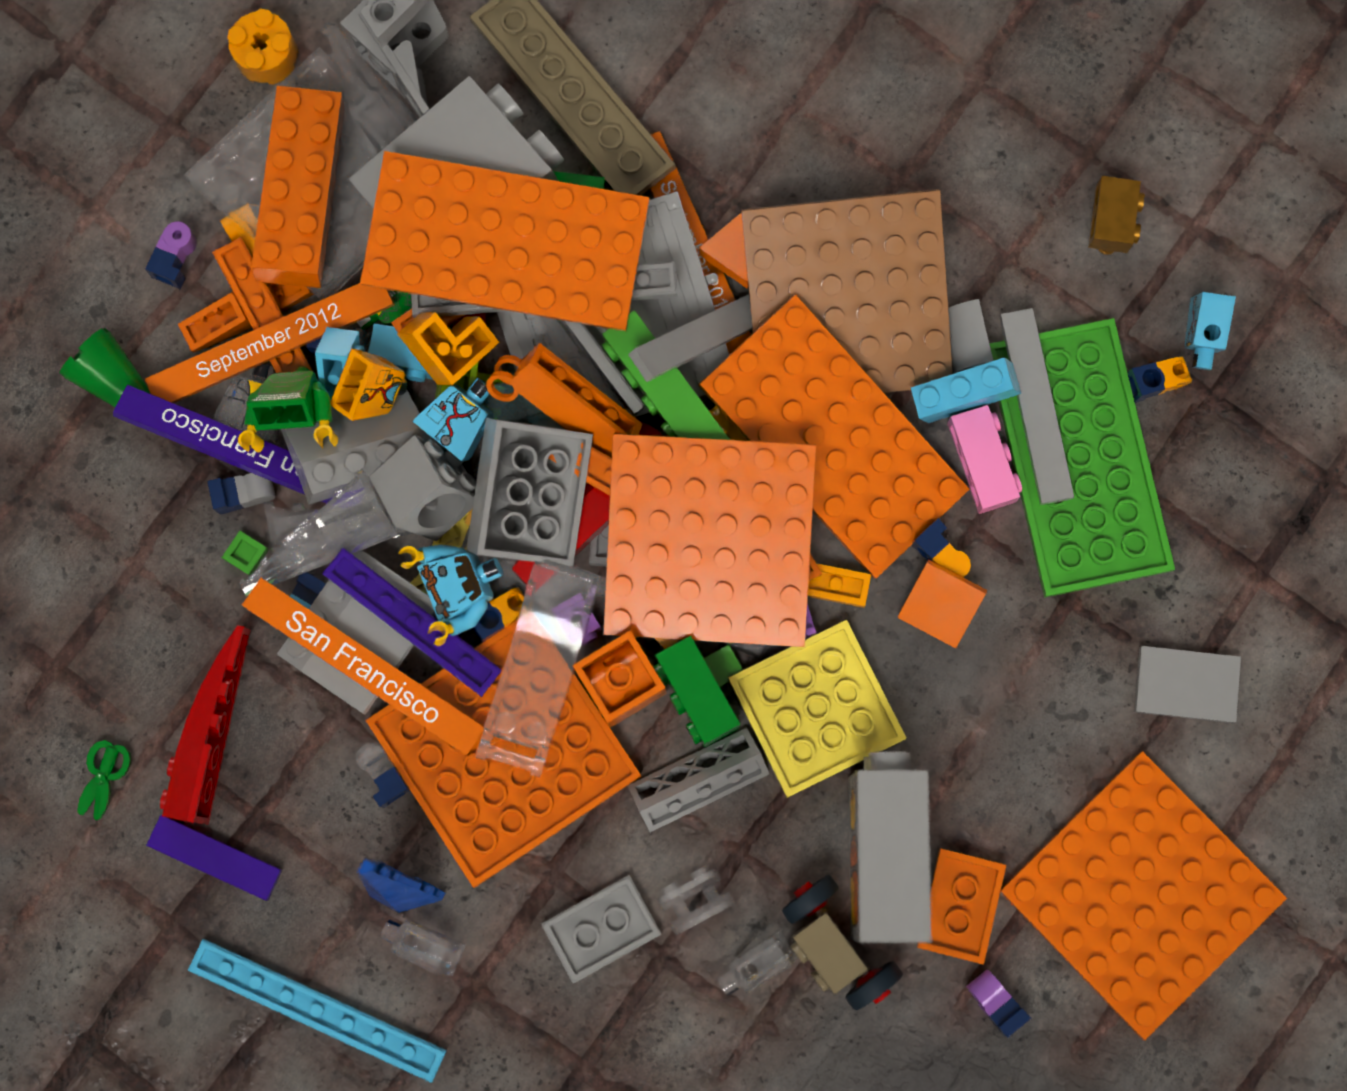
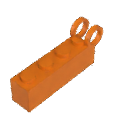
[486,342,642,458]

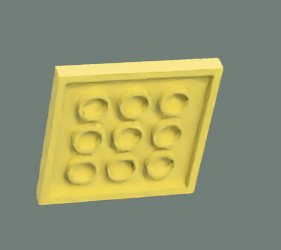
[728,620,907,798]

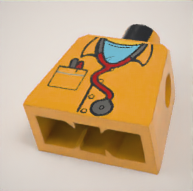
[331,349,407,421]

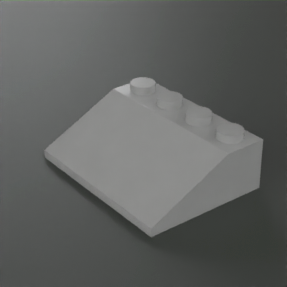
[281,390,431,505]
[466,418,593,567]
[277,545,436,715]

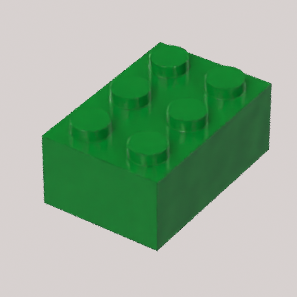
[653,635,740,748]

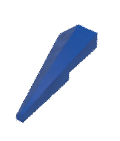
[357,859,446,913]

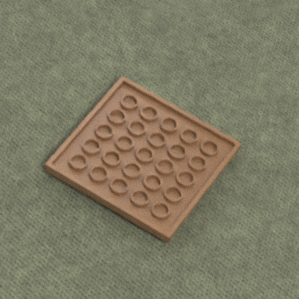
[741,189,953,393]

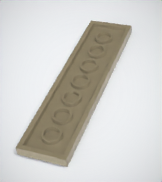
[469,0,676,196]

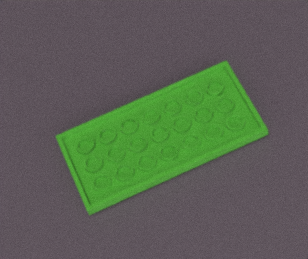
[989,318,1175,598]

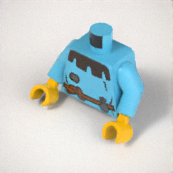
[398,545,503,646]

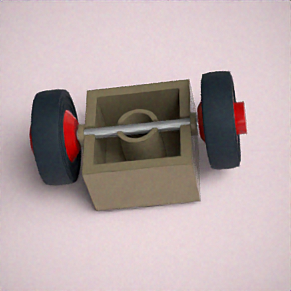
[782,875,903,1011]

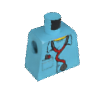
[1185,292,1236,370]
[412,377,493,461]

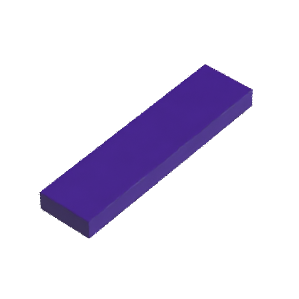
[146,815,282,901]

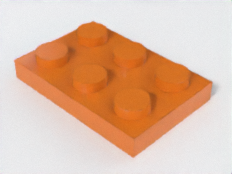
[916,848,1006,965]

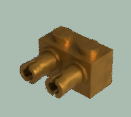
[1088,176,1145,255]

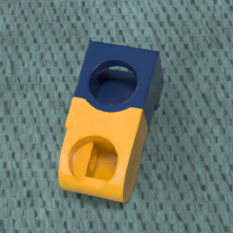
[1127,356,1192,403]
[912,518,971,578]
[472,587,533,644]

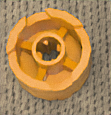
[227,9,298,85]

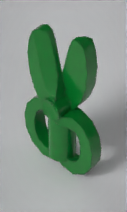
[78,740,131,820]

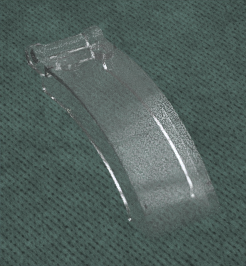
[476,557,601,778]

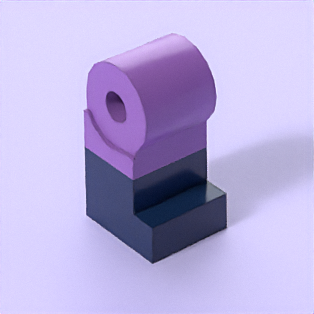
[145,221,197,290]
[966,969,1031,1038]

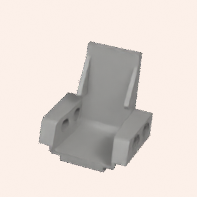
[340,0,449,118]

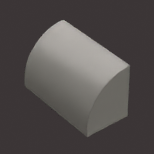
[948,299,993,374]

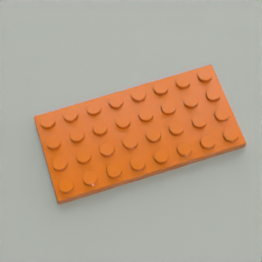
[360,151,650,332]
[698,295,970,579]

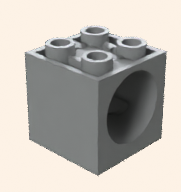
[369,435,476,541]

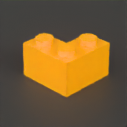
[397,312,499,386]

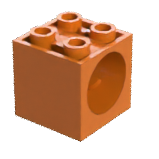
[572,630,667,728]

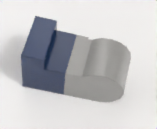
[207,473,275,515]

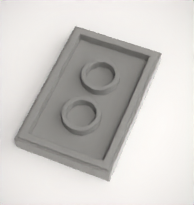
[1134,646,1241,723]
[541,875,661,984]

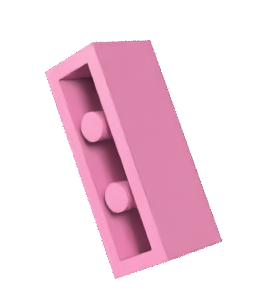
[947,405,1022,514]

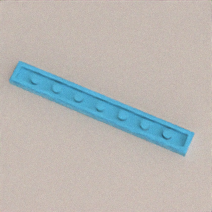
[188,939,447,1083]

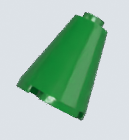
[59,328,151,407]

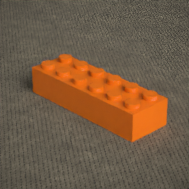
[251,85,345,288]

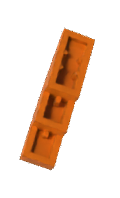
[178,283,314,353]

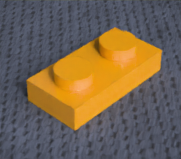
[808,563,871,608]

